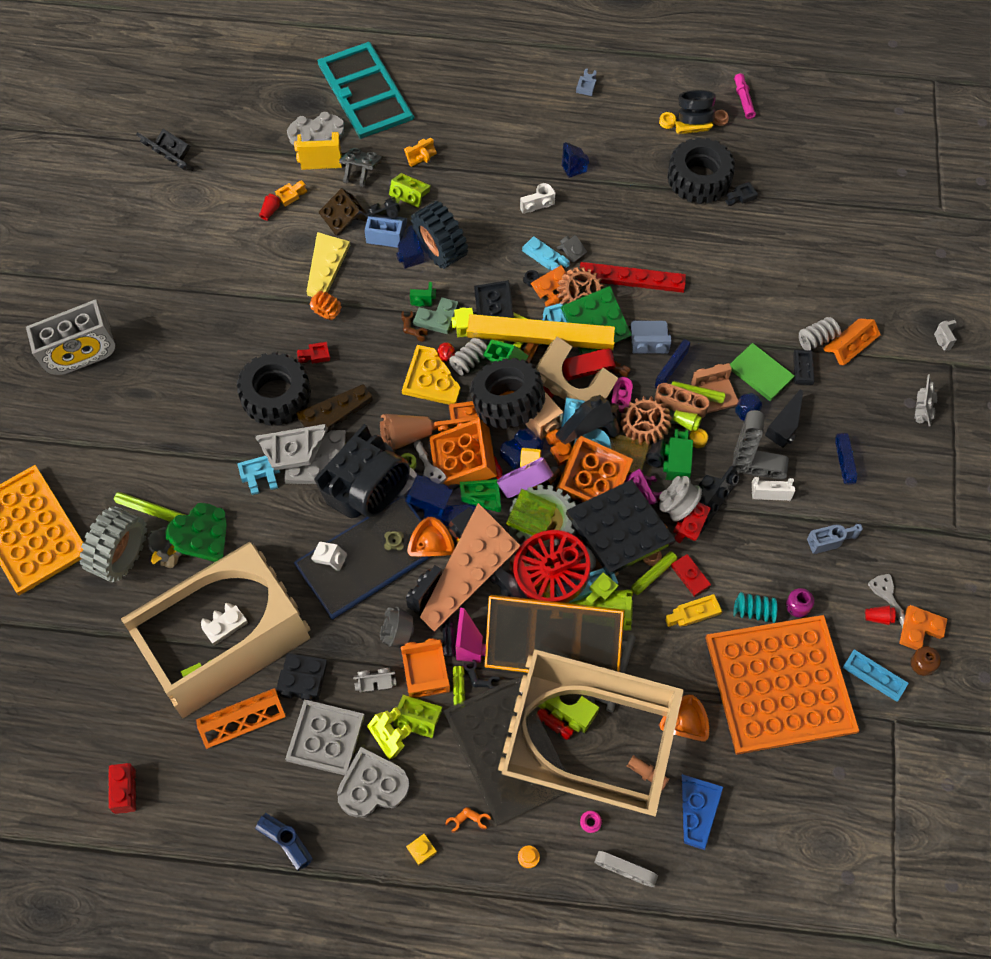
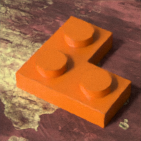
[899,605,947,650]

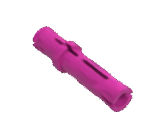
[734,73,756,119]

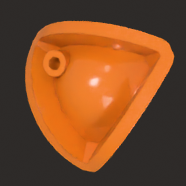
[408,517,455,556]
[659,695,709,742]

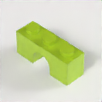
[538,696,599,733]

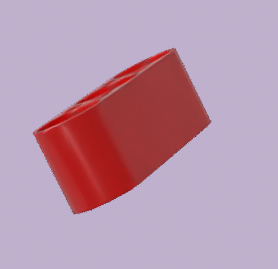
[562,348,616,381]

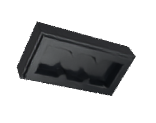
[793,350,814,385]

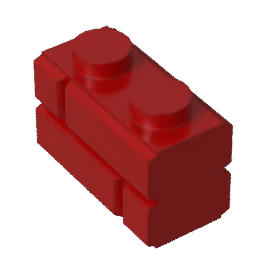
[109,763,136,814]

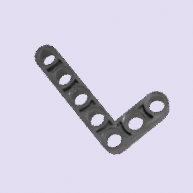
[732,410,789,479]

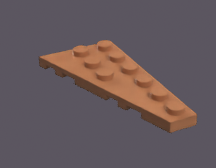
[420,503,521,632]

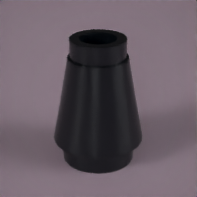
[646,439,665,467]

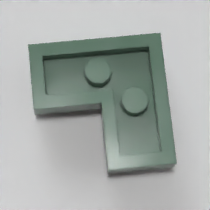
[413,297,459,334]

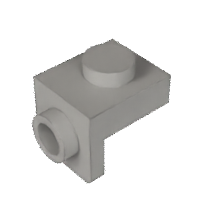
[934,320,957,352]

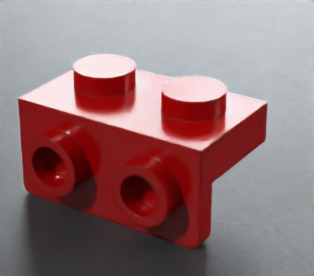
[673,502,710,543]

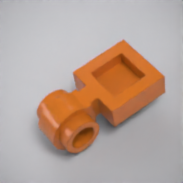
[545,429,572,466]

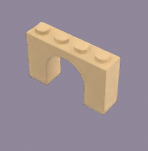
[536,336,618,402]

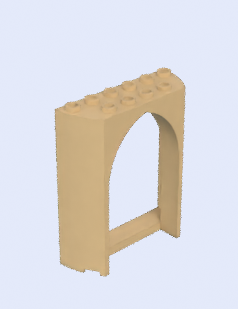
[121,542,311,719]
[498,649,683,817]

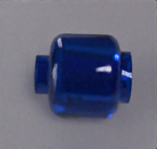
[735,393,762,421]

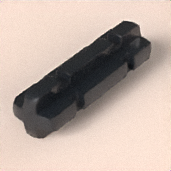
[442,618,454,657]

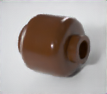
[910,646,941,676]

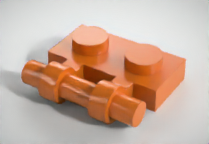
[531,265,572,307]

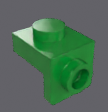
[410,282,436,307]

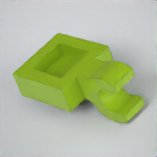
[584,572,619,606]

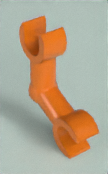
[445,807,491,833]

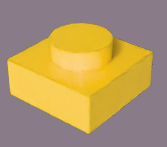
[406,834,437,866]

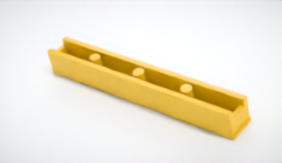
[466,314,615,350]

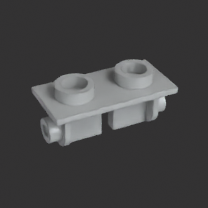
[353,668,396,692]

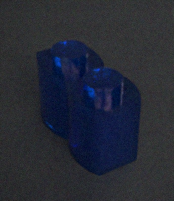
[500,427,544,470]

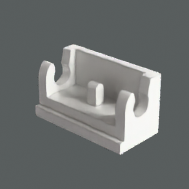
[752,477,795,501]

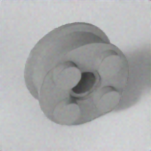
[658,476,702,521]

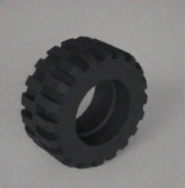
[667,137,735,204]
[237,352,311,426]
[470,358,546,428]

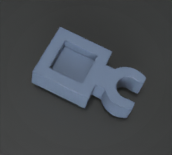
[576,69,596,96]

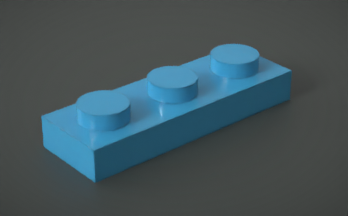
[842,649,909,702]

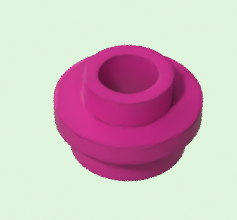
[580,811,602,833]

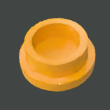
[518,846,540,868]

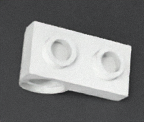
[520,183,555,214]

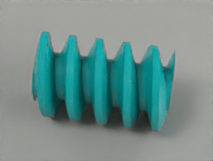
[733,592,778,623]

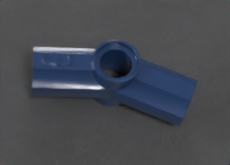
[255,813,314,871]

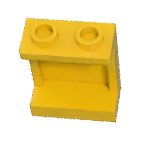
[294,132,342,170]

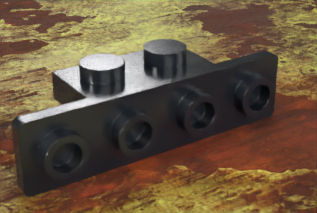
[136,129,194,171]
[698,466,740,534]

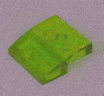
[506,488,557,536]

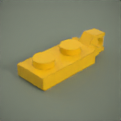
[665,594,722,627]

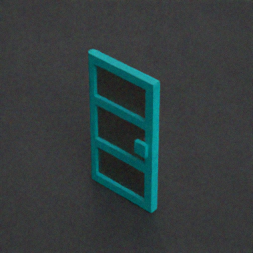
[317,42,414,139]

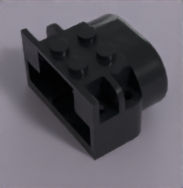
[314,424,410,518]

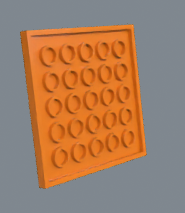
[705,615,859,755]

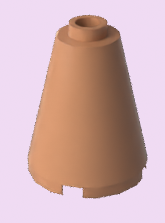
[380,414,434,451]

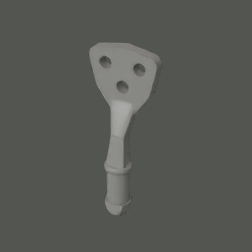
[414,440,447,490]
[868,574,905,628]

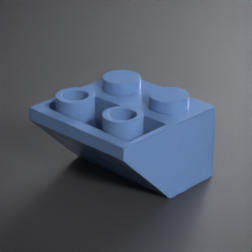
[365,214,407,248]

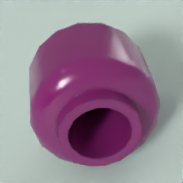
[786,588,814,618]

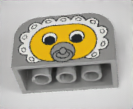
[26,299,115,375]

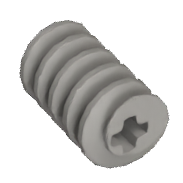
[799,317,841,351]
[449,338,487,376]

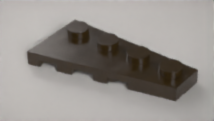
[297,384,373,433]

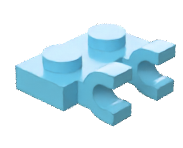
[237,456,280,495]

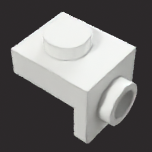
[311,542,347,571]

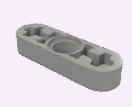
[595,851,658,887]

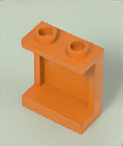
[401,638,450,698]

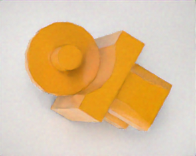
[404,138,437,167]

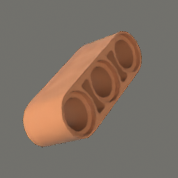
[655,383,709,418]

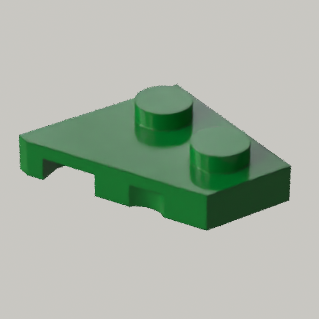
[460,479,501,512]

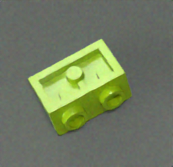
[389,173,431,207]
[393,695,442,738]

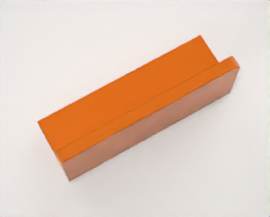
[823,319,881,365]

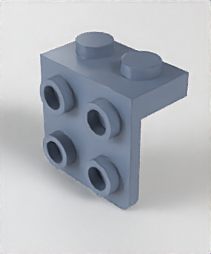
[631,321,671,353]

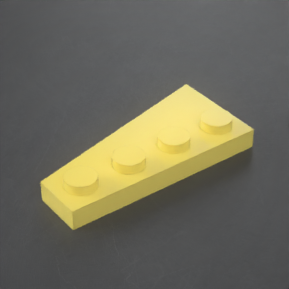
[307,232,350,297]

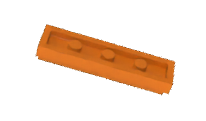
[196,688,286,749]

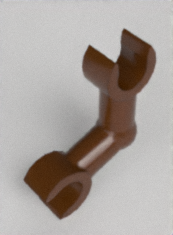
[401,311,428,342]

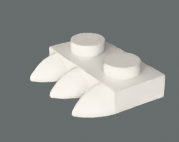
[201,603,248,646]

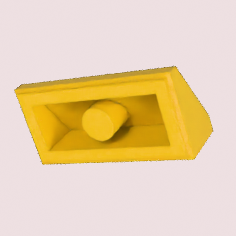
[675,121,713,134]

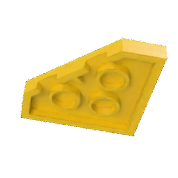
[402,345,461,405]

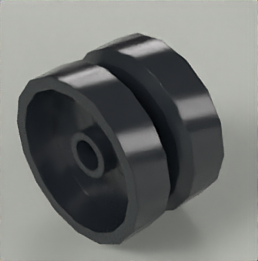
[678,90,716,124]

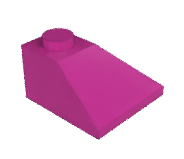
[456,608,486,663]

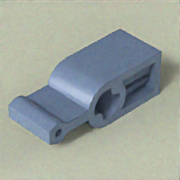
[807,524,863,554]

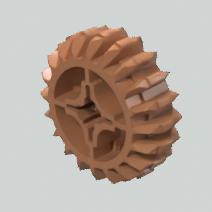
[557,267,604,304]
[620,396,672,446]

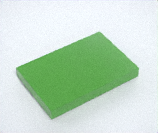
[730,343,795,401]

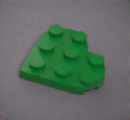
[165,503,227,562]

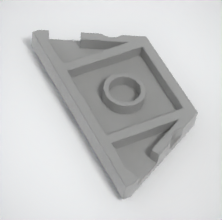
[256,424,328,470]

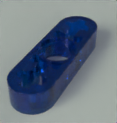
[835,433,857,484]

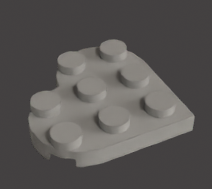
[287,112,344,145]
[337,747,409,818]

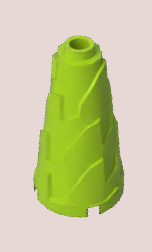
[563,590,633,631]

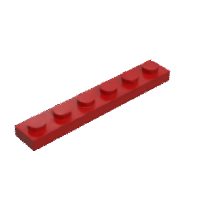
[578,262,686,293]

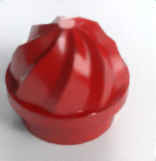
[437,343,455,362]

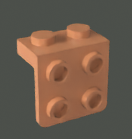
[691,363,738,413]

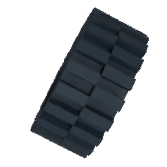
[411,201,468,269]

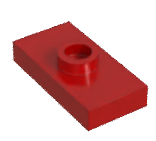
[671,554,711,597]

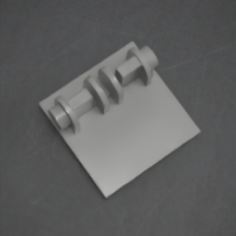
[914,374,937,426]

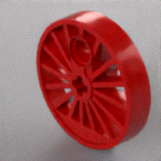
[513,530,591,603]

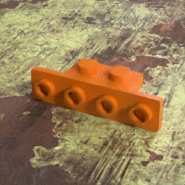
[433,401,487,432]

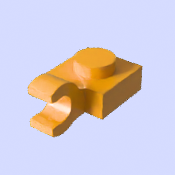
[275,180,307,207]

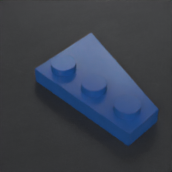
[682,774,723,850]

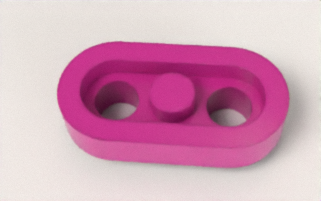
[611,377,633,413]

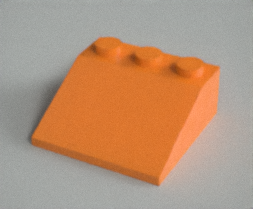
[429,418,497,486]
[555,436,633,503]

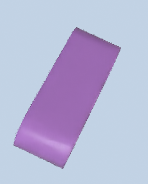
[497,457,553,498]

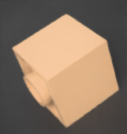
[526,393,563,440]

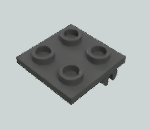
[339,148,382,187]

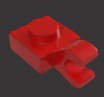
[297,342,330,364]

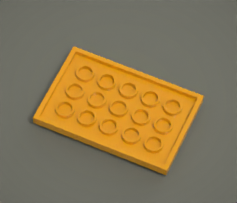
[0,465,83,596]

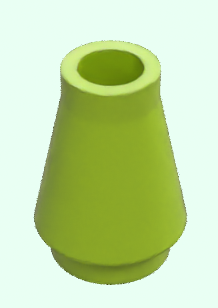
[672,410,702,431]

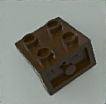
[319,188,368,236]

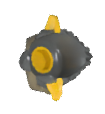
[147,527,183,568]

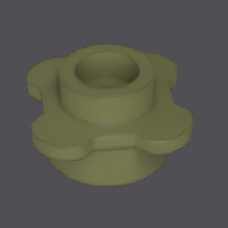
[384,531,404,551]

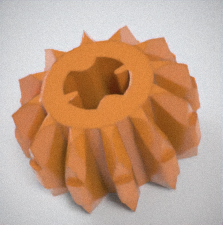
[310,291,342,320]

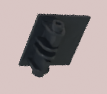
[365,196,400,219]

